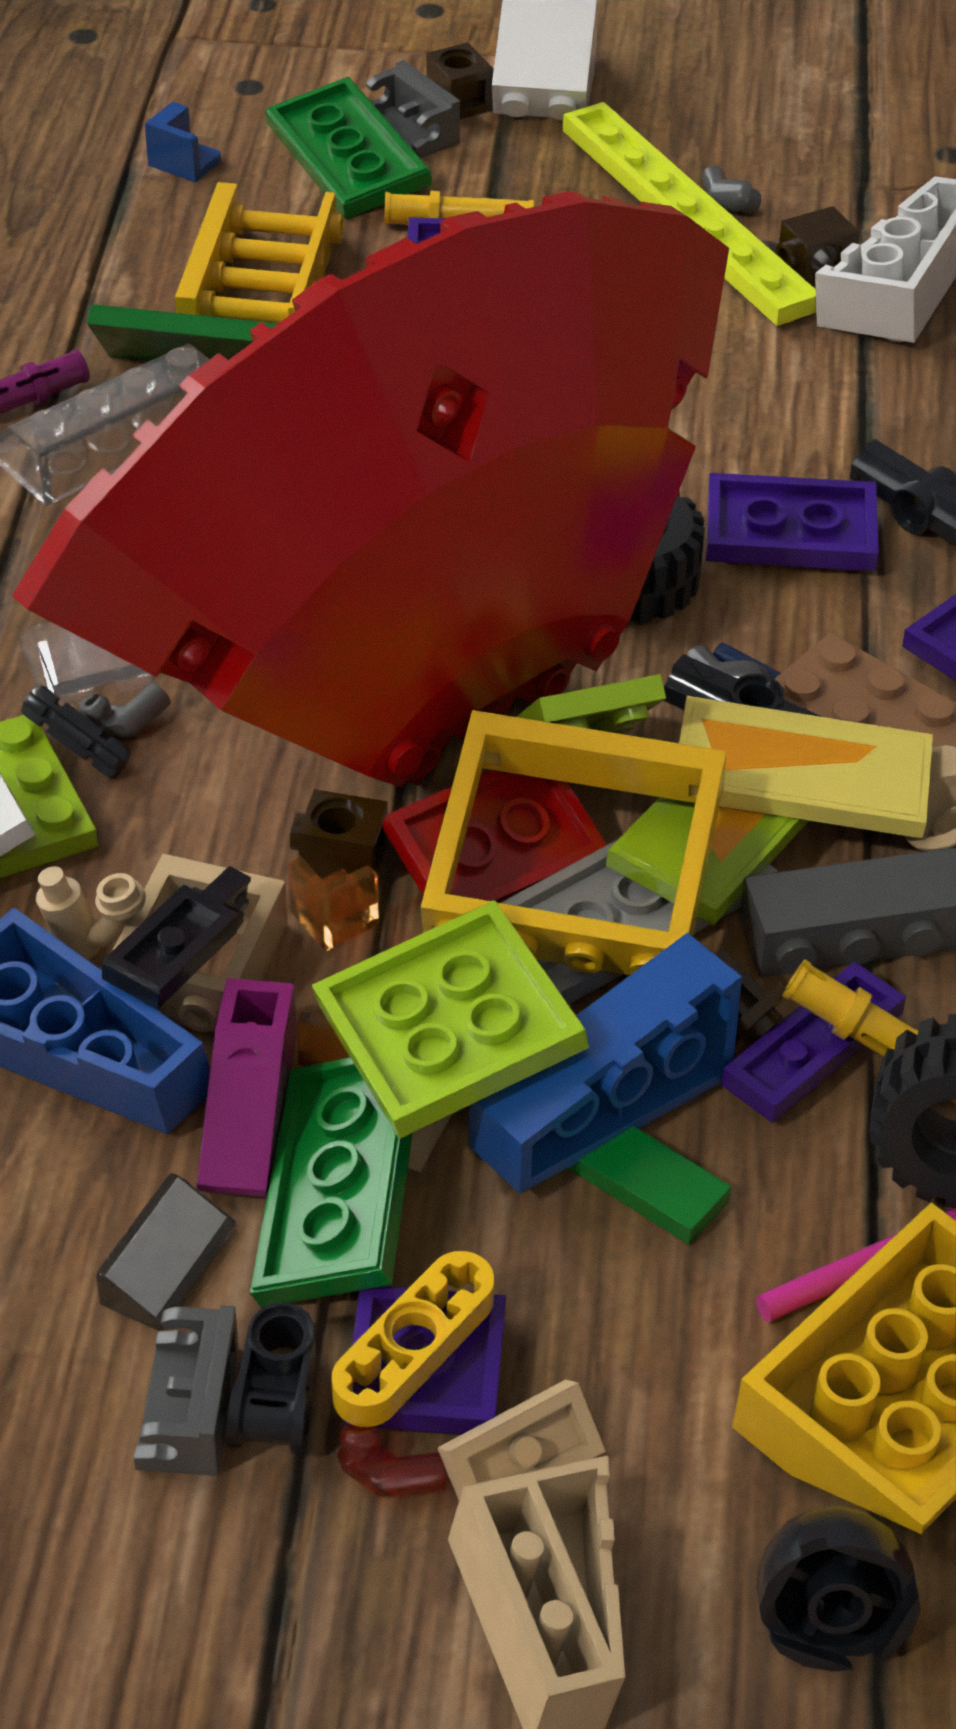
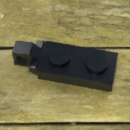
[102,866,251,1010]

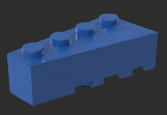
[0,907,210,1135]
[468,933,742,1194]

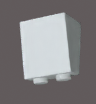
[492,0,597,120]

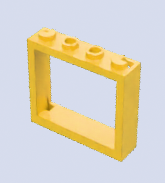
[420,710,726,975]

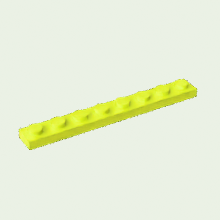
[563,102,816,326]

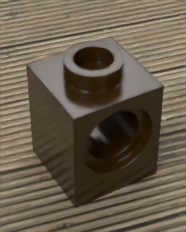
[426,42,494,119]
[776,206,860,287]
[290,789,388,890]

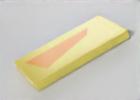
[679,696,933,838]

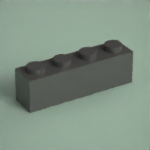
[739,847,956,978]

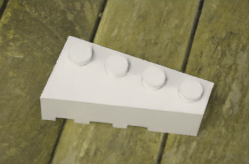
[815,176,956,343]

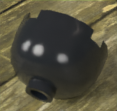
[756,1506,921,1672]

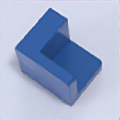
[145,102,221,182]

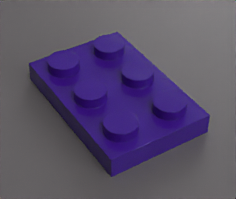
[706,473,879,571]

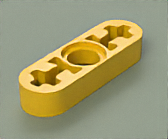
[332,1251,494,1427]

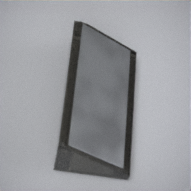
[96,1172,236,1331]

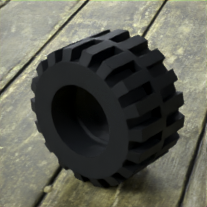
[630,491,705,624]
[869,1014,956,1208]

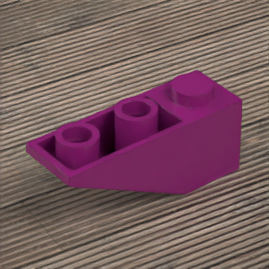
[196,978,297,1197]

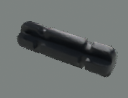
[21,685,131,778]

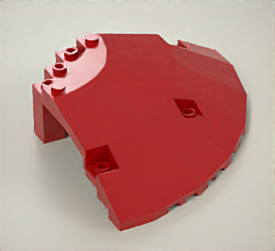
[12,191,729,788]

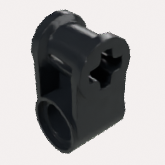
[226,1302,317,1455]

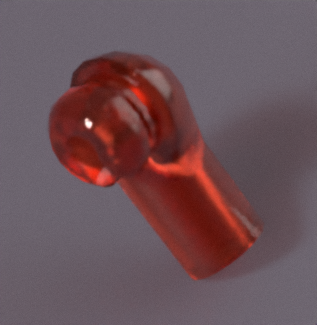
[337,1424,445,1498]

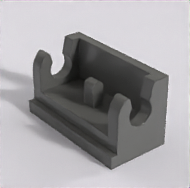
[366,60,460,158]
[134,1305,239,1476]

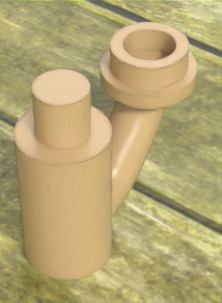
[36,866,146,960]

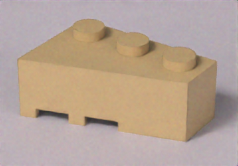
[448,1455,625,1729]

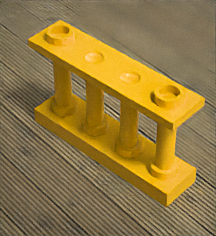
[175,182,344,323]

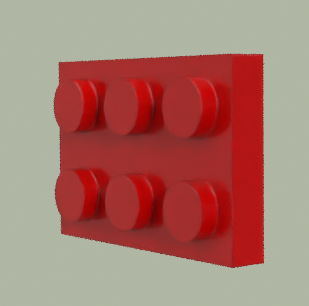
[381,769,607,903]

